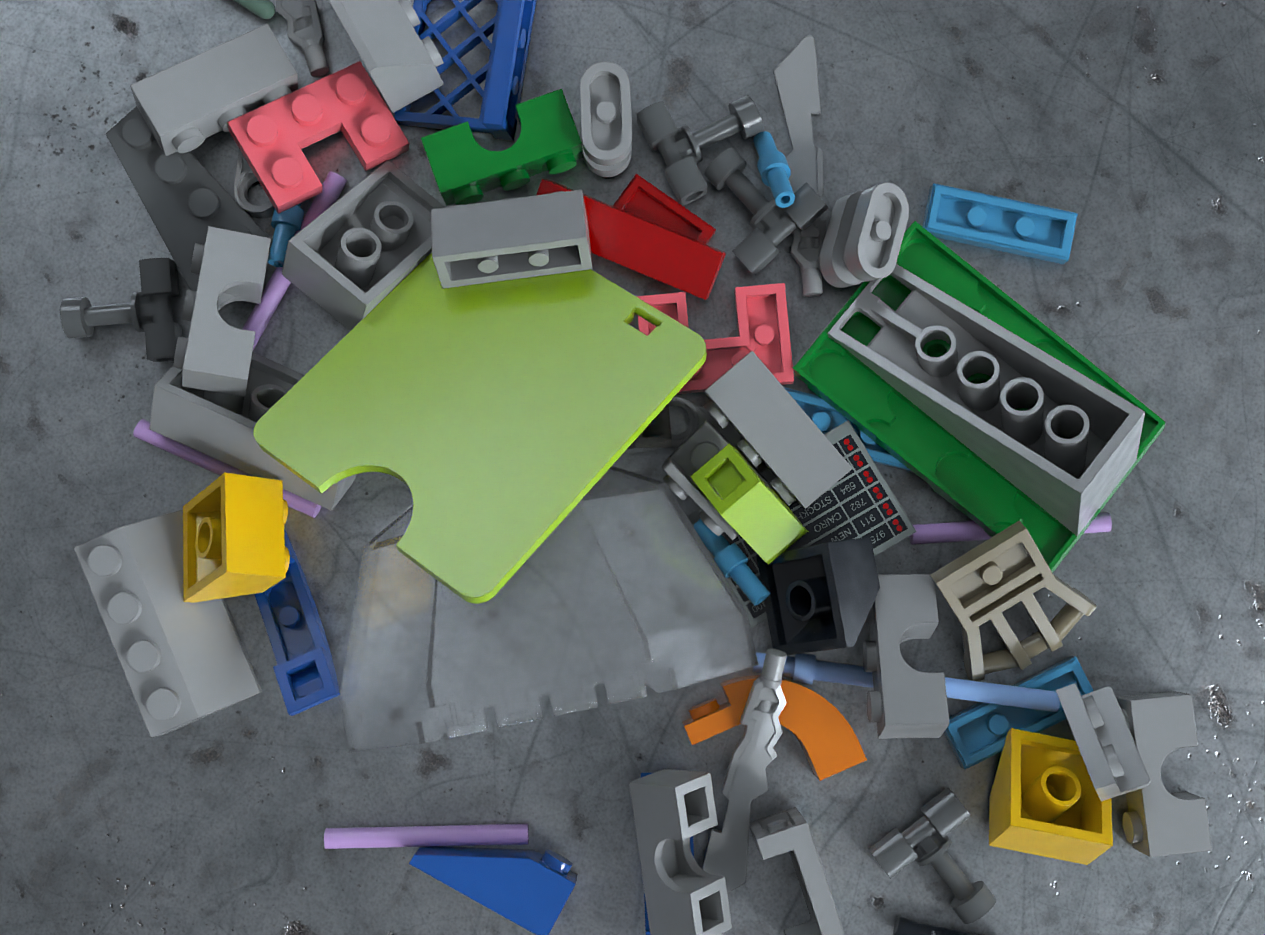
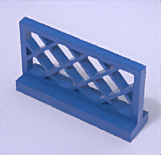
[394,0,537,141]

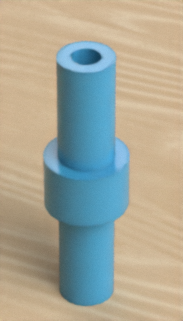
[753,131,795,208]
[268,203,304,267]
[692,519,770,606]

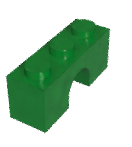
[421,89,583,206]

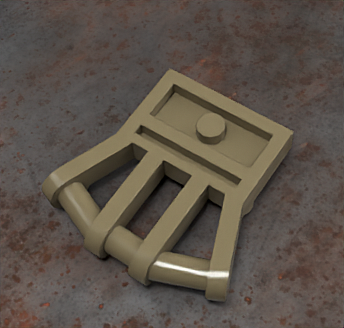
[930,521,1097,681]

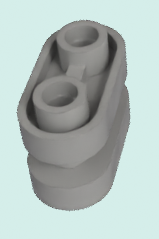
[580,61,632,177]
[819,182,909,288]

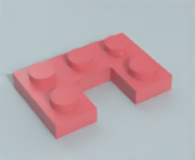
[227,61,410,214]
[636,283,794,394]

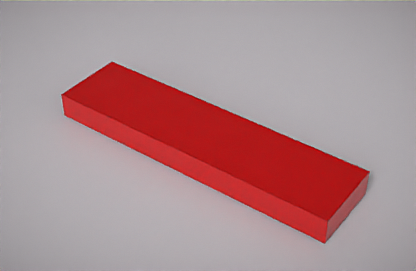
[536,179,726,300]

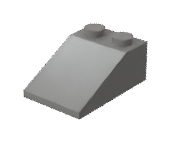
[282,160,445,331]

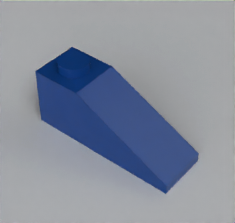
[409,846,578,935]

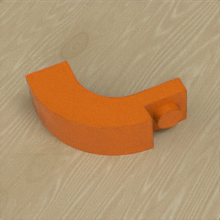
[682,675,867,781]

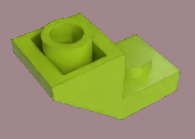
[690,443,808,564]

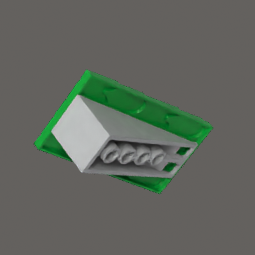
[793,221,1166,573]

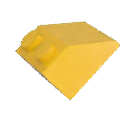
[183,472,290,603]
[989,728,1113,865]

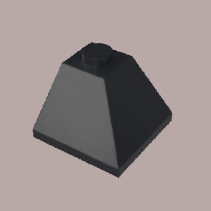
[757,536,880,655]

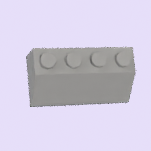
[328,0,444,113]
[150,352,357,511]
[74,509,262,738]

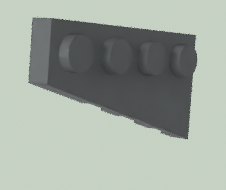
[106,106,272,291]

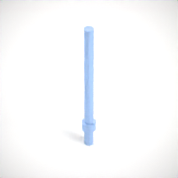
[752,652,1060,712]

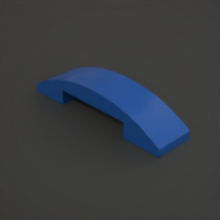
[254,528,340,716]

